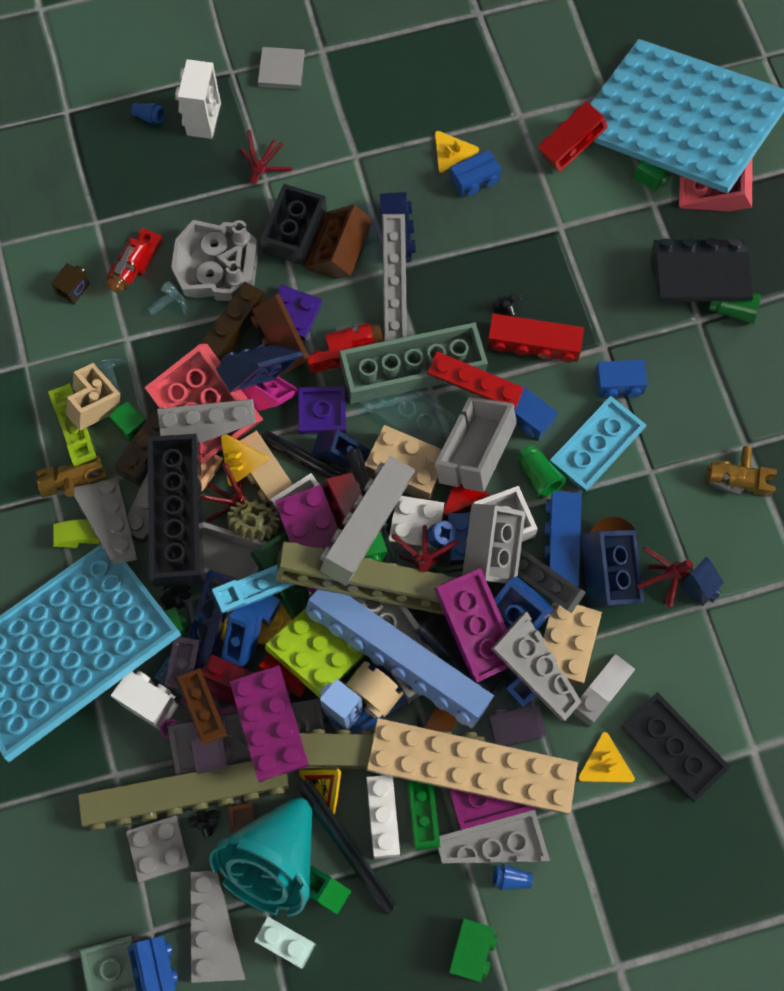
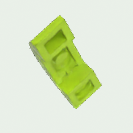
[48,383,97,466]

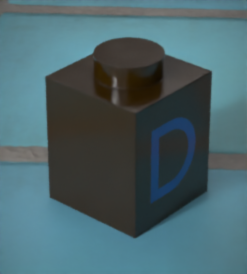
[51,263,90,305]

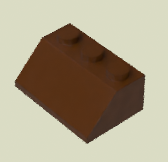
[303,204,373,279]
[250,293,309,376]

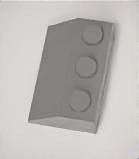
[463,504,526,584]

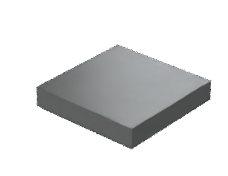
[258,47,305,90]

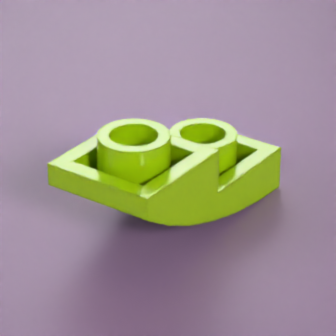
[53,519,100,548]

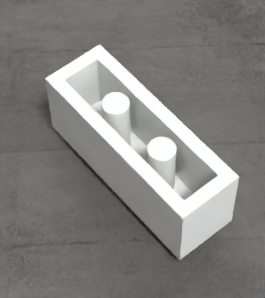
[367,775,400,859]

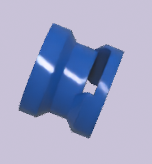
[427,521,456,548]

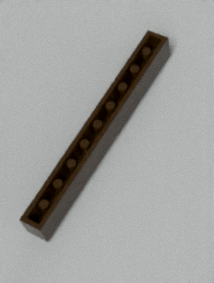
[114,281,265,486]

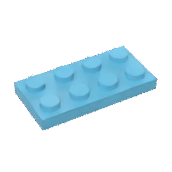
[550,396,646,493]

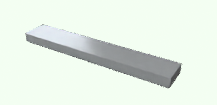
[382,214,407,341]

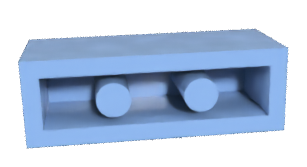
[320,679,363,730]

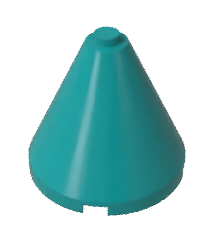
[209,798,312,916]

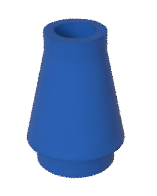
[131,103,165,125]
[493,863,533,890]

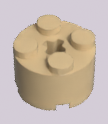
[345,661,404,719]

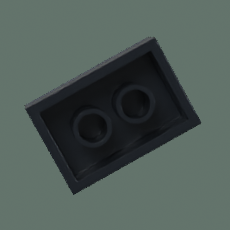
[260,183,327,266]

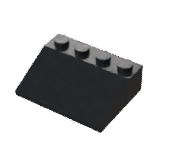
[650,238,753,301]

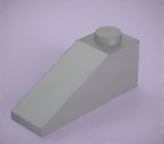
[572,654,635,727]

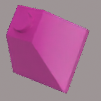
[242,377,299,411]

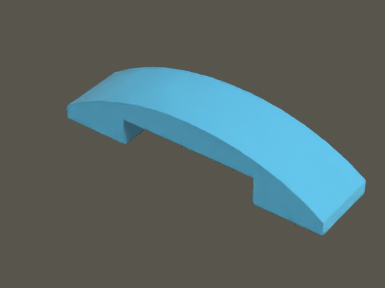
[212,565,295,613]

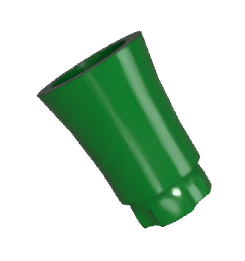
[709,293,761,325]
[516,445,566,499]

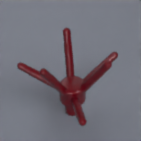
[239,130,293,184]
[202,463,247,523]
[391,525,459,572]
[636,547,693,608]

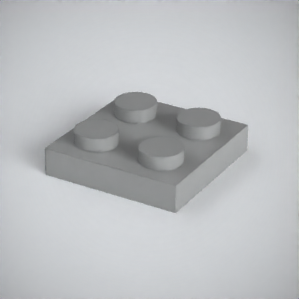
[126,816,190,883]

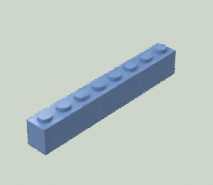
[305,589,494,729]

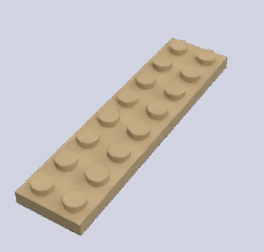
[366,718,578,815]

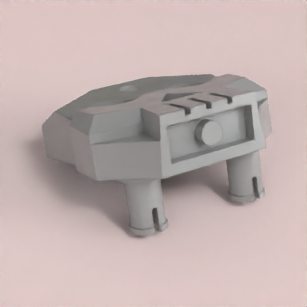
[171,220,259,301]

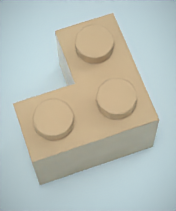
[66,363,121,431]

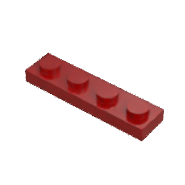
[427,351,524,409]

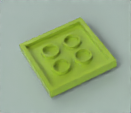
[265,608,366,698]

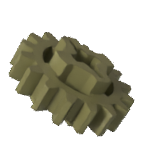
[227,500,281,542]

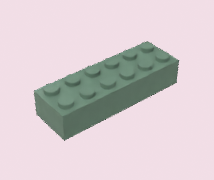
[340,322,488,404]

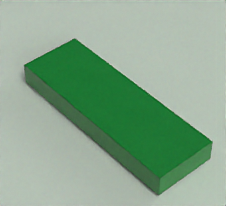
[407,780,441,851]

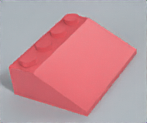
[679,159,752,212]
[144,344,263,464]

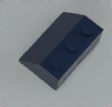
[216,345,303,393]
[580,530,644,608]

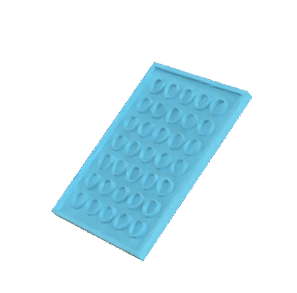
[590,39,784,194]
[0,544,181,762]

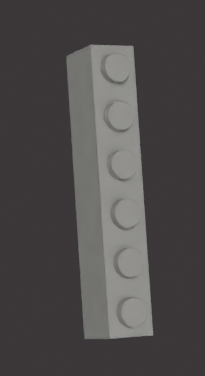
[320,456,415,586]

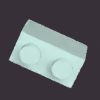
[255,917,316,968]

